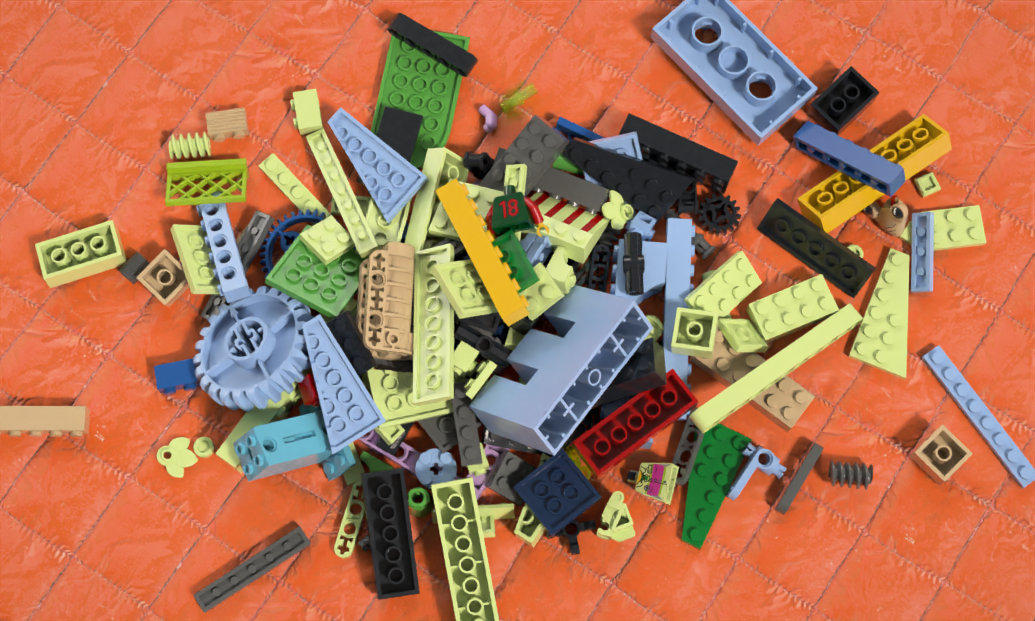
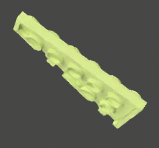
[848,248,909,380]
[367,369,489,429]

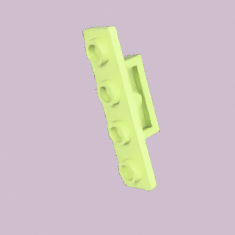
[431,503,515,538]

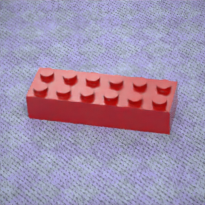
[572,368,698,479]

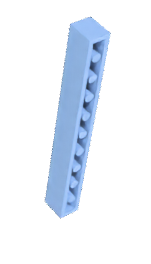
[662,218,695,421]

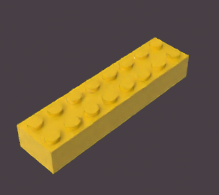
[797,114,952,233]

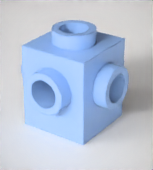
[625,211,657,242]

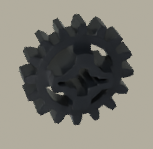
[698,193,741,236]

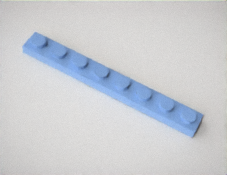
[922,345,1035,489]

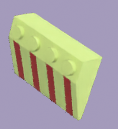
[520,192,610,264]

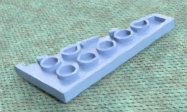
[328,107,428,224]
[302,314,386,455]

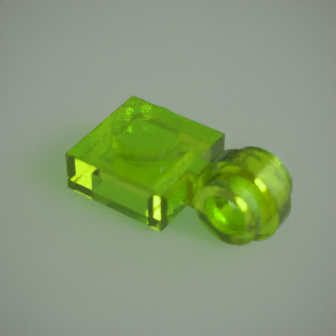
[564,446,591,480]

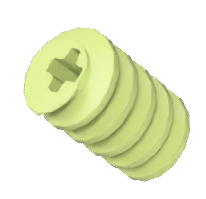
[169,132,211,159]

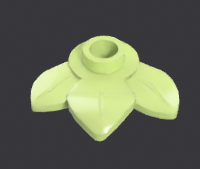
[601,190,634,230]
[156,437,198,478]

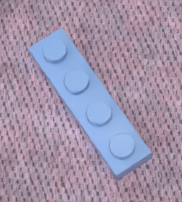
[911,212,934,293]

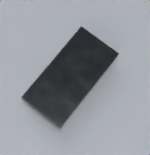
[377,106,423,163]

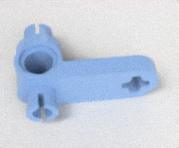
[726,442,786,501]

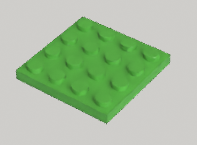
[265,224,373,319]

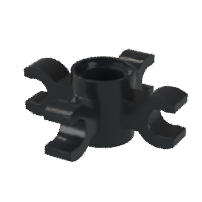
[546,520,596,555]

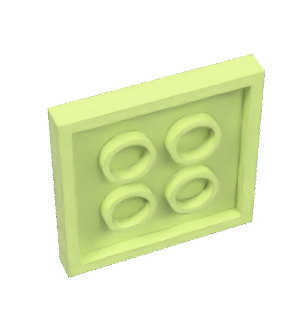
[428,179,503,242]
[430,259,498,319]

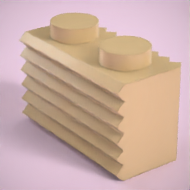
[205,107,249,142]

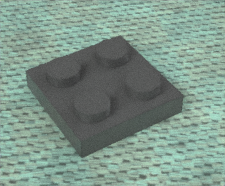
[486,450,537,506]

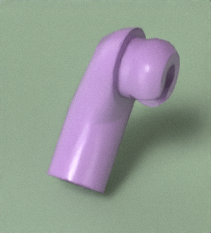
[478,104,497,133]

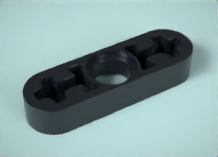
[586,242,611,293]

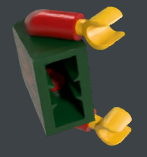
[485,185,550,239]

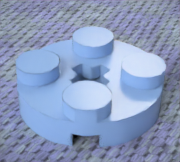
[415,448,457,490]

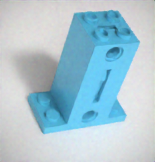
[233,403,356,482]

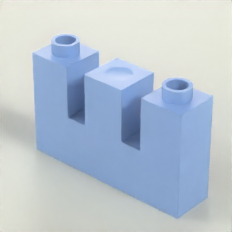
[469,285,653,456]

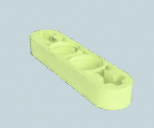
[334,480,365,559]

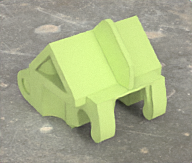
[596,491,635,542]

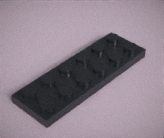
[757,198,876,299]

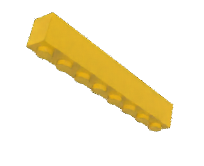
[435,178,530,327]

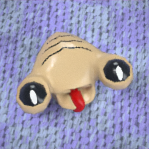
[863,195,908,238]

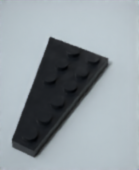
[562,137,694,224]

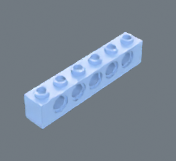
[196,191,251,303]

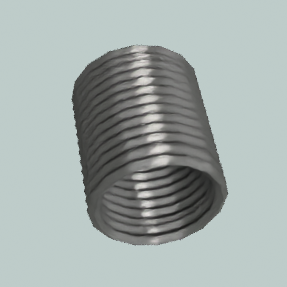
[119,252,150,284]

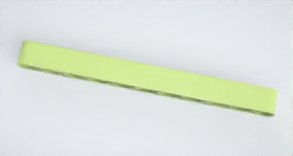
[689,303,864,433]

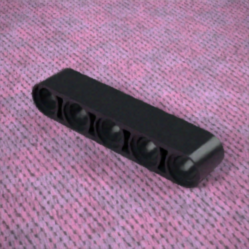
[387,13,478,77]

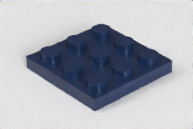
[513,449,601,537]

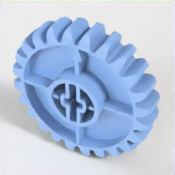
[193,286,314,412]

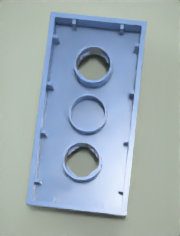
[651,0,818,146]

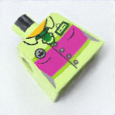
[627,463,679,505]

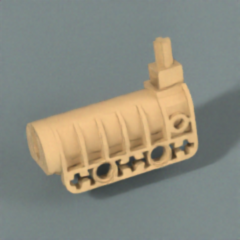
[356,242,415,361]

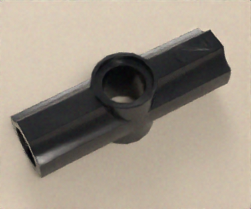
[623,232,645,296]
[454,322,512,368]

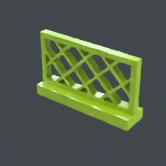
[165,158,249,206]

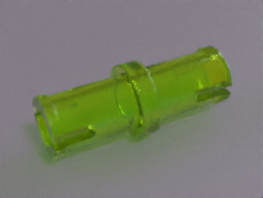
[499,82,538,114]

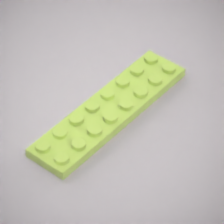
[413,243,454,406]

